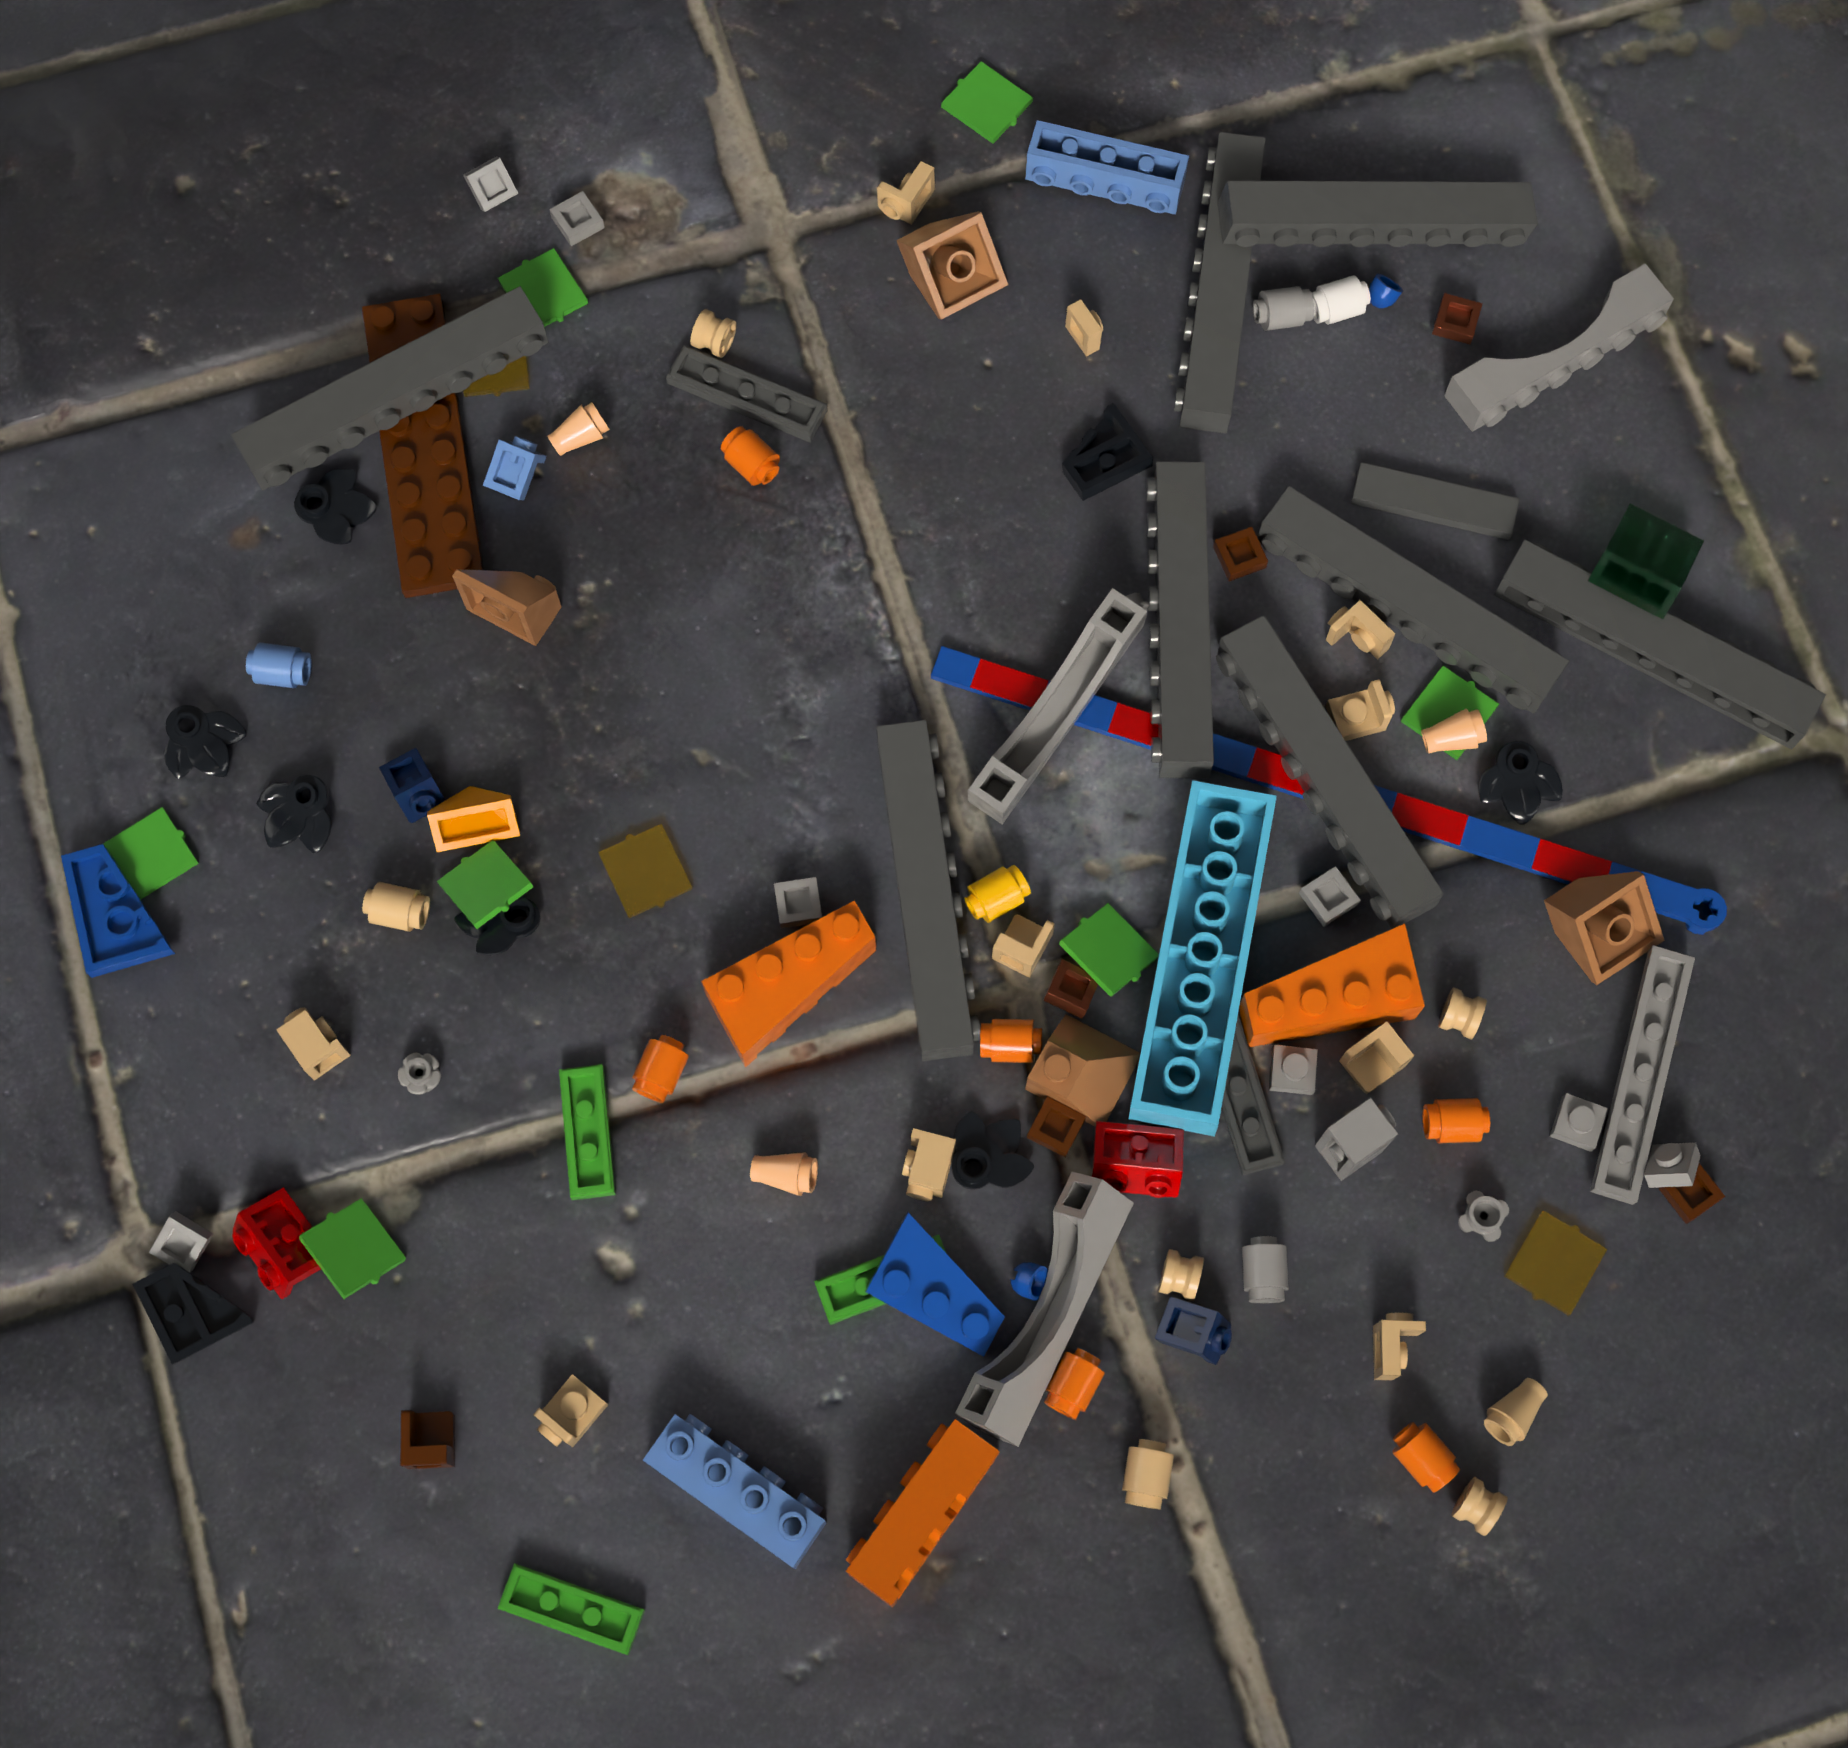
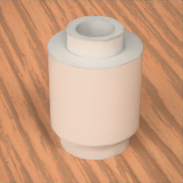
[1311,275,1371,325]

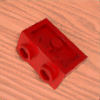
[1092,1121,1184,1198]
[232,1187,321,1299]

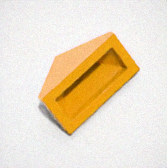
[427,786,520,852]

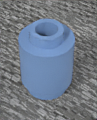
[246,642,312,688]

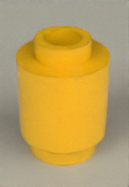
[964,865,1031,923]

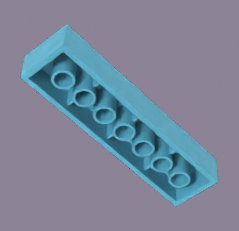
[1128,780,1277,1137]

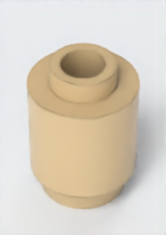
[362,882,430,932]
[1122,1439,1174,1510]

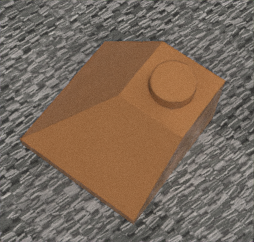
[896,211,1008,320]
[452,569,562,646]
[1544,871,1665,985]
[1025,1014,1141,1127]

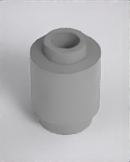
[1252,286,1314,331]
[1242,1236,1289,1303]

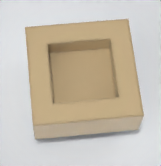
[1065,299,1103,357]

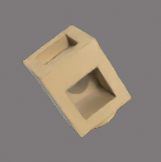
[276,1007,351,1080]
[902,1128,956,1201]

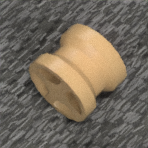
[690,309,737,358]
[1438,987,1487,1040]
[1158,1249,1204,1301]
[1452,1477,1508,1536]

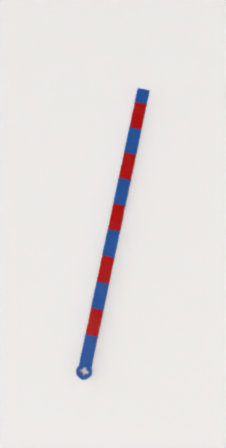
[931,646,1727,935]

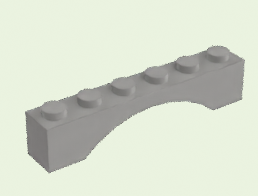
[1444,264,1674,432]
[968,588,1147,825]
[955,1172,1134,1447]

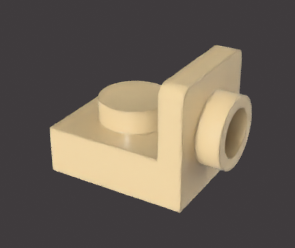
[877,161,935,225]
[1326,600,1395,660]
[1325,679,1395,741]
[1373,1313,1426,1380]
[533,1374,608,1447]

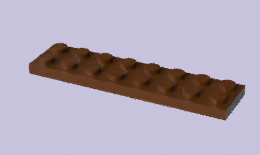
[362,294,484,598]

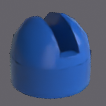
[1369,274,1403,308]
[1010,1262,1048,1301]

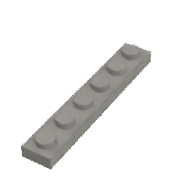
[1590,945,1695,1205]

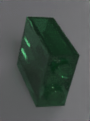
[1588,503,1704,620]

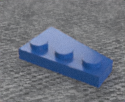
[61,844,176,978]
[865,1212,1005,1357]

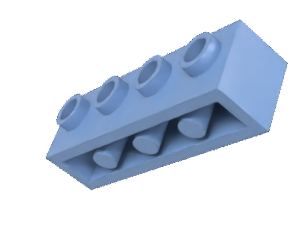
[1025,120,1189,215]
[643,1414,826,1569]

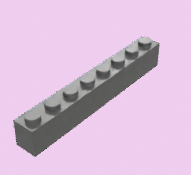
[1174,132,1266,434]
[1218,181,1538,247]
[231,286,549,491]
[1146,462,1214,778]
[1258,486,1570,714]
[1494,540,1826,750]
[1216,615,1444,929]
[876,720,980,1062]

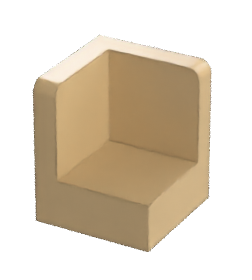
[992,914,1055,978]
[1339,1022,1414,1094]

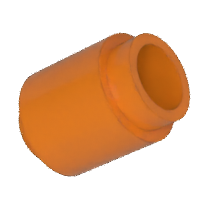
[720,426,780,486]
[980,1019,1042,1063]
[632,1035,689,1103]
[1422,1098,1490,1143]
[1044,1348,1105,1420]
[1392,1422,1460,1493]

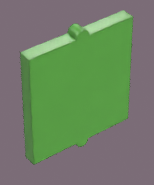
[941,62,1033,144]
[498,248,588,327]
[1401,666,1499,760]
[103,807,199,899]
[437,840,533,929]
[1059,903,1159,997]
[299,1198,406,1299]

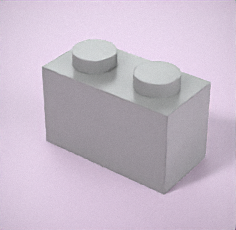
[1315,1098,1398,1181]

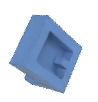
[483,436,547,501]

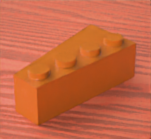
[701,900,876,1068]
[1239,924,1425,1047]
[846,1419,1000,1608]

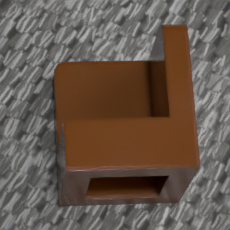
[400,1410,455,1470]

